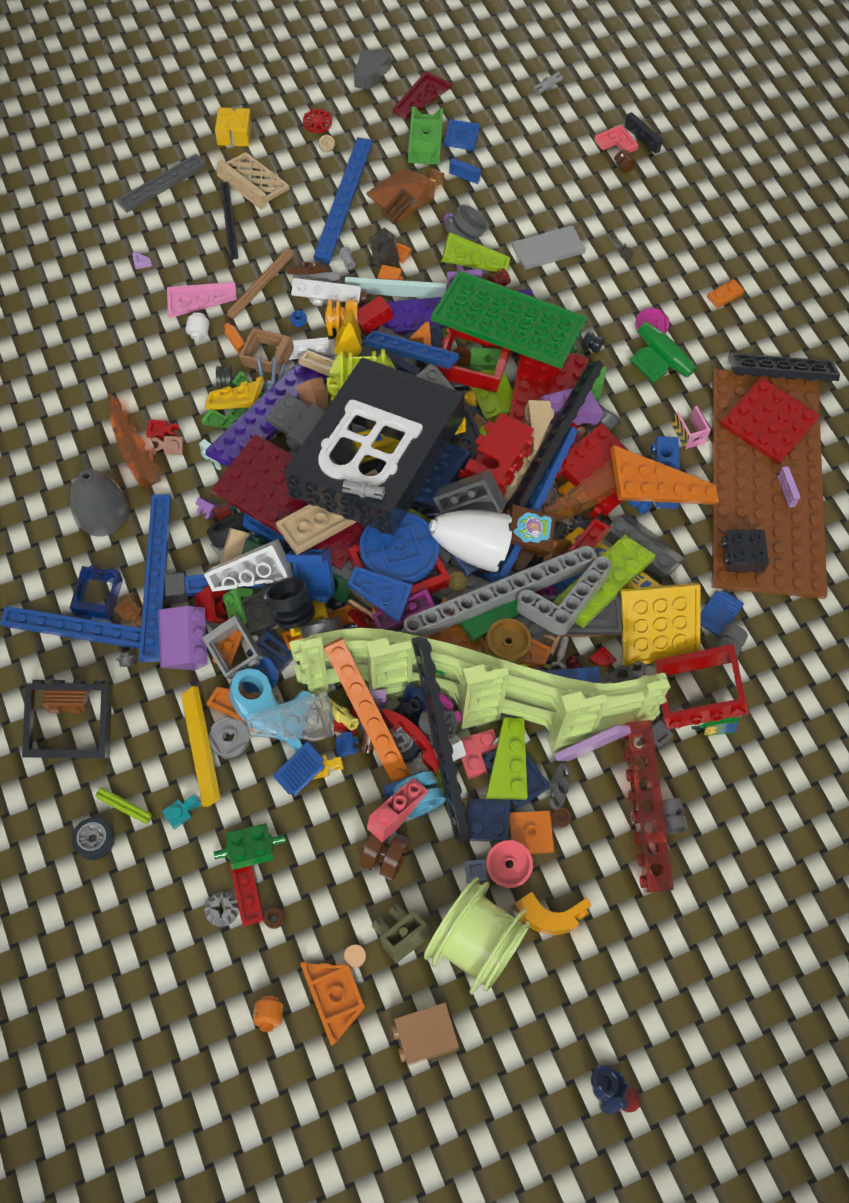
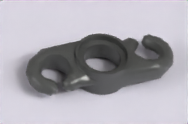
[600,661,646,684]
[549,763,569,810]

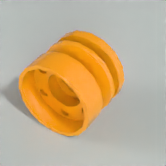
[325,299,358,336]

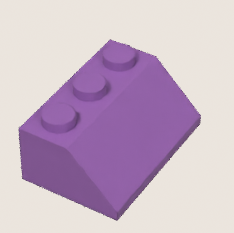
[158,606,208,671]

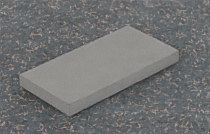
[512,225,586,270]

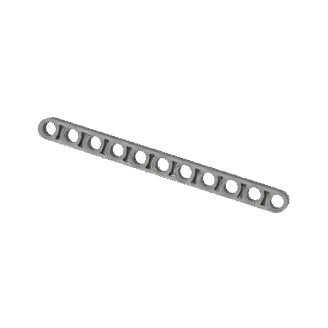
[402,546,596,637]

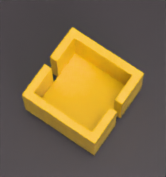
[215,107,252,147]

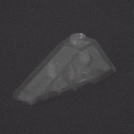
[245,691,334,741]

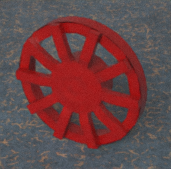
[303,108,332,133]

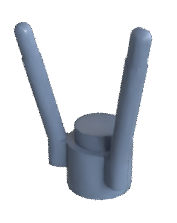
[257,356,285,394]

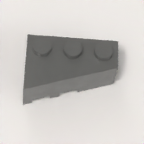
[433,469,507,514]

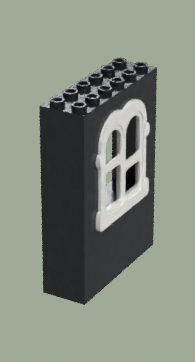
[284,357,465,536]

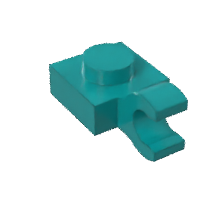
[162,794,200,830]

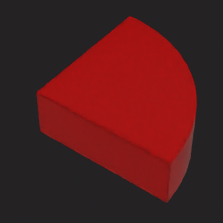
[589,646,617,666]

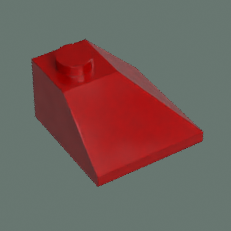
[195,586,229,624]

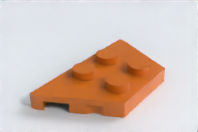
[300,962,365,1046]

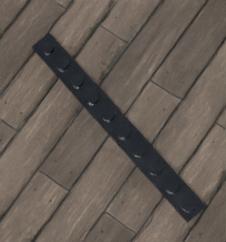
[507,360,604,507]
[411,637,470,843]

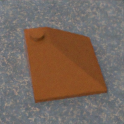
[366,168,435,222]

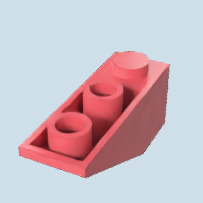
[367,778,429,842]

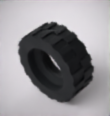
[206,512,249,548]

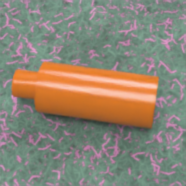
[224,323,246,354]

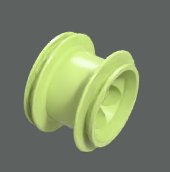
[424,877,531,994]

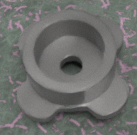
[116,653,137,667]

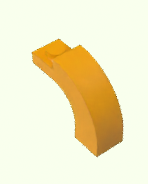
[513,892,592,935]

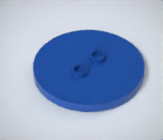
[360,512,439,584]

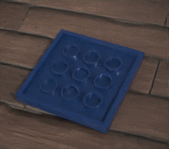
[376,444,471,508]

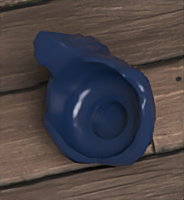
[591,1065,629,1115]

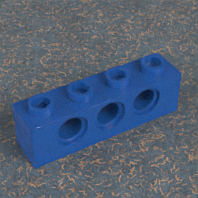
[651,436,680,509]

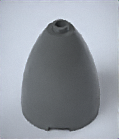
[70,469,130,537]

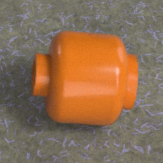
[253,996,283,1032]

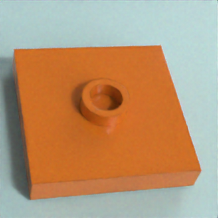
[510,811,554,854]

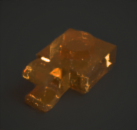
[114,596,142,628]

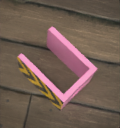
[672,406,711,449]

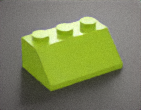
[471,370,513,423]

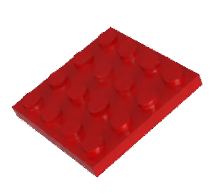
[720,377,821,465]

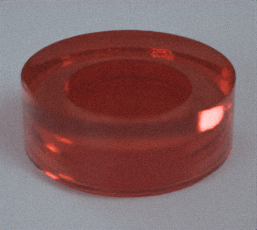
[621,1088,641,1113]

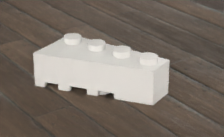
[204,539,294,591]

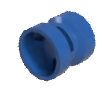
[628,501,654,515]

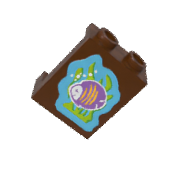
[503,504,556,558]

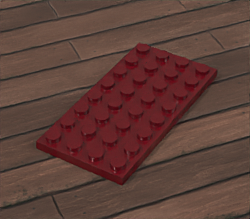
[211,434,365,570]

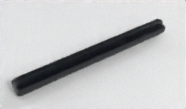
[220,181,239,260]

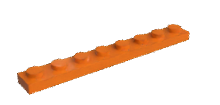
[323,637,411,783]

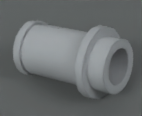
[339,247,356,270]

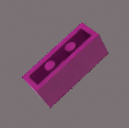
[372,589,435,632]

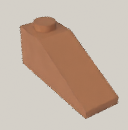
[296,377,328,411]

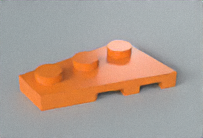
[206,687,279,729]

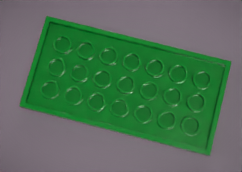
[431,270,588,369]

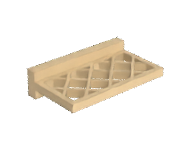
[217,152,290,210]

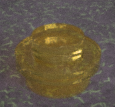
[449,571,468,591]

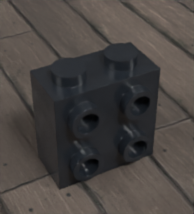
[720,530,769,572]

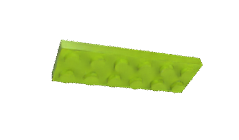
[553,535,656,628]

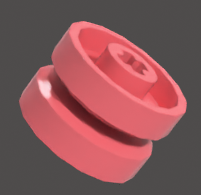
[486,840,533,888]

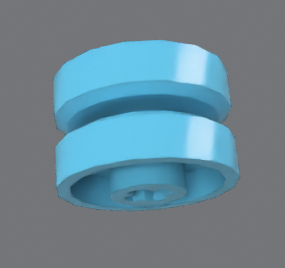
[393,771,446,819]

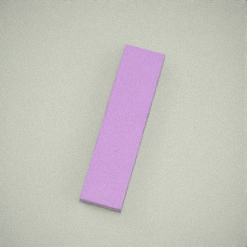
[555,725,631,761]

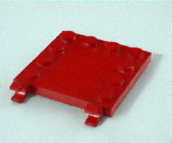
[555,423,629,519]

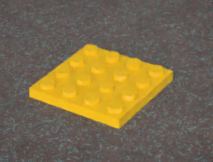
[620,583,700,666]

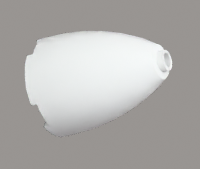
[429,510,512,572]

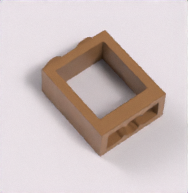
[239,328,294,375]

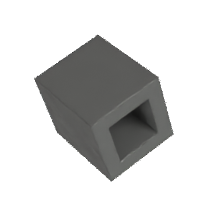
[165,572,188,604]

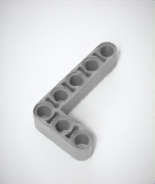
[516,557,611,636]

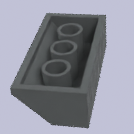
[604,514,685,584]

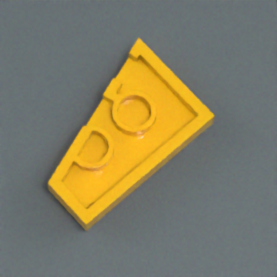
[205,376,264,410]

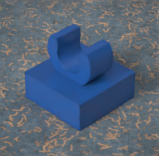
[335,732,359,758]

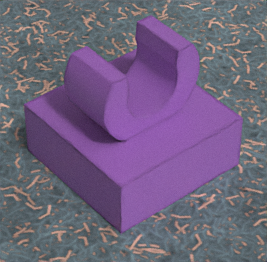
[195,497,221,519]

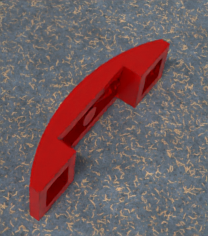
[381,708,438,776]

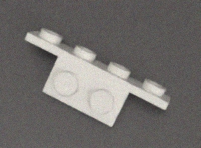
[291,278,361,307]
[276,337,337,360]

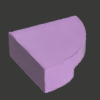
[132,252,152,269]

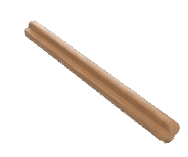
[227,248,294,319]

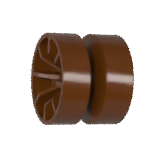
[359,833,411,881]

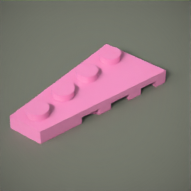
[167,282,237,318]

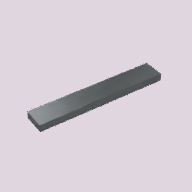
[117,154,206,213]

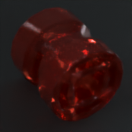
[487,268,511,286]

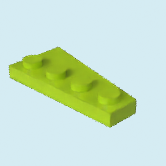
[441,232,510,274]
[485,718,528,800]

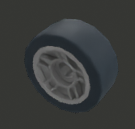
[72,817,115,860]

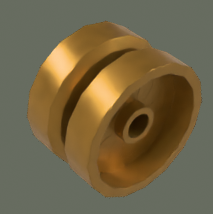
[483,618,532,665]

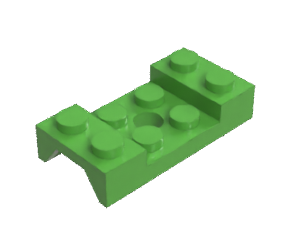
[408,107,443,165]

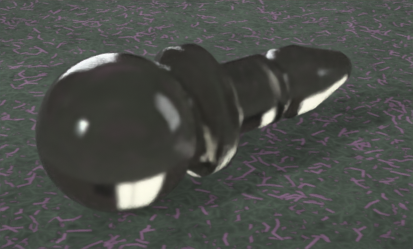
[609,234,633,260]

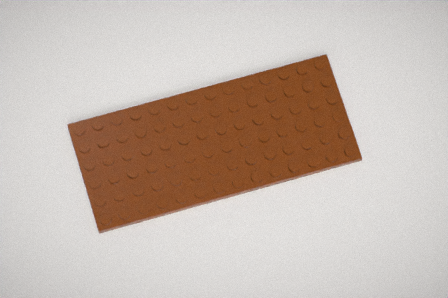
[712,369,827,599]

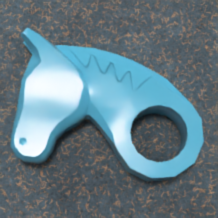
[228,668,315,752]

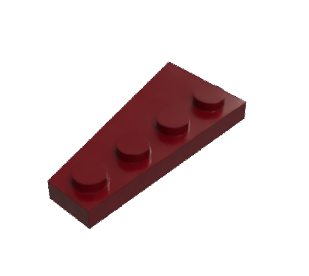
[393,71,452,119]

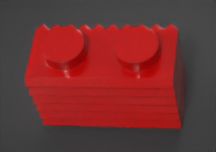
[357,296,394,335]

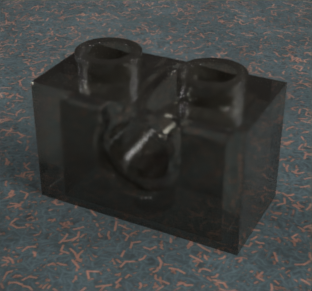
[369,227,400,268]

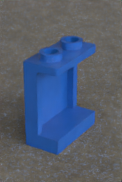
[286,549,336,602]

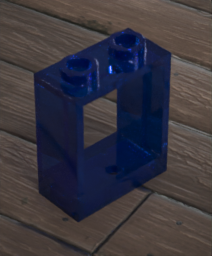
[70,566,123,621]

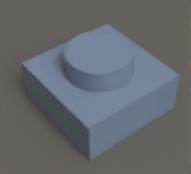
[465,859,488,884]

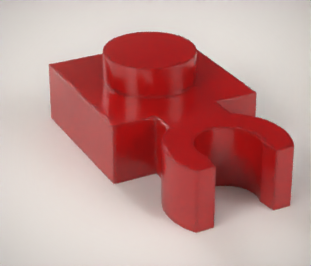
[146,419,180,440]

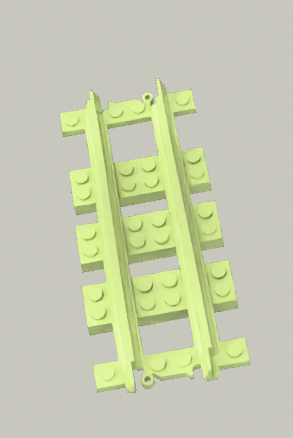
[290,628,671,754]

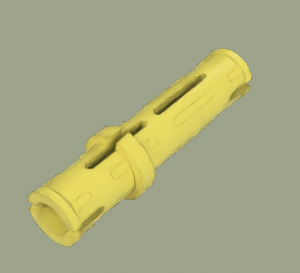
[314,691,359,730]

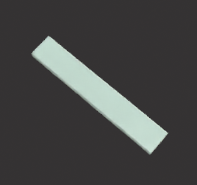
[345,277,447,298]

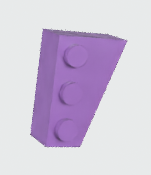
[539,388,604,426]

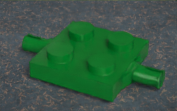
[213,823,286,870]

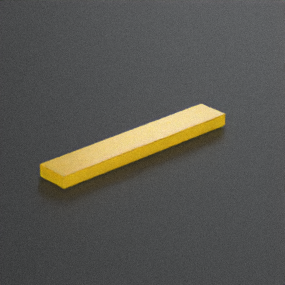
[181,686,221,807]

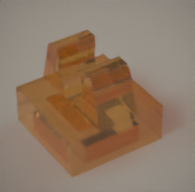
[427,168,446,191]

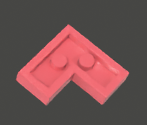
[594,125,639,153]
[460,729,498,779]

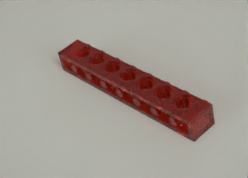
[622,720,674,893]

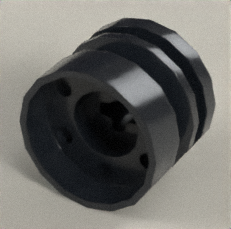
[266,577,315,629]

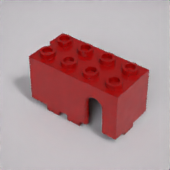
[458,413,535,496]

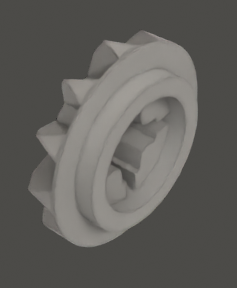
[204,891,239,927]

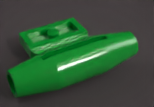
[629,322,696,384]

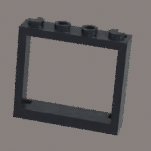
[22,680,112,758]

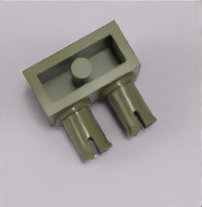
[372,904,430,964]

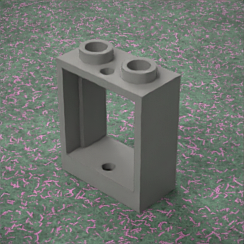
[202,616,264,679]

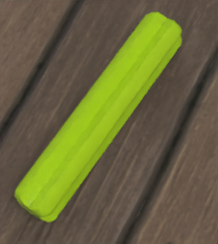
[95,788,152,824]

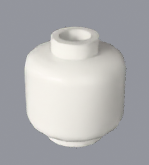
[186,313,209,340]

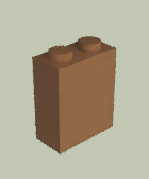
[391,1003,459,1067]

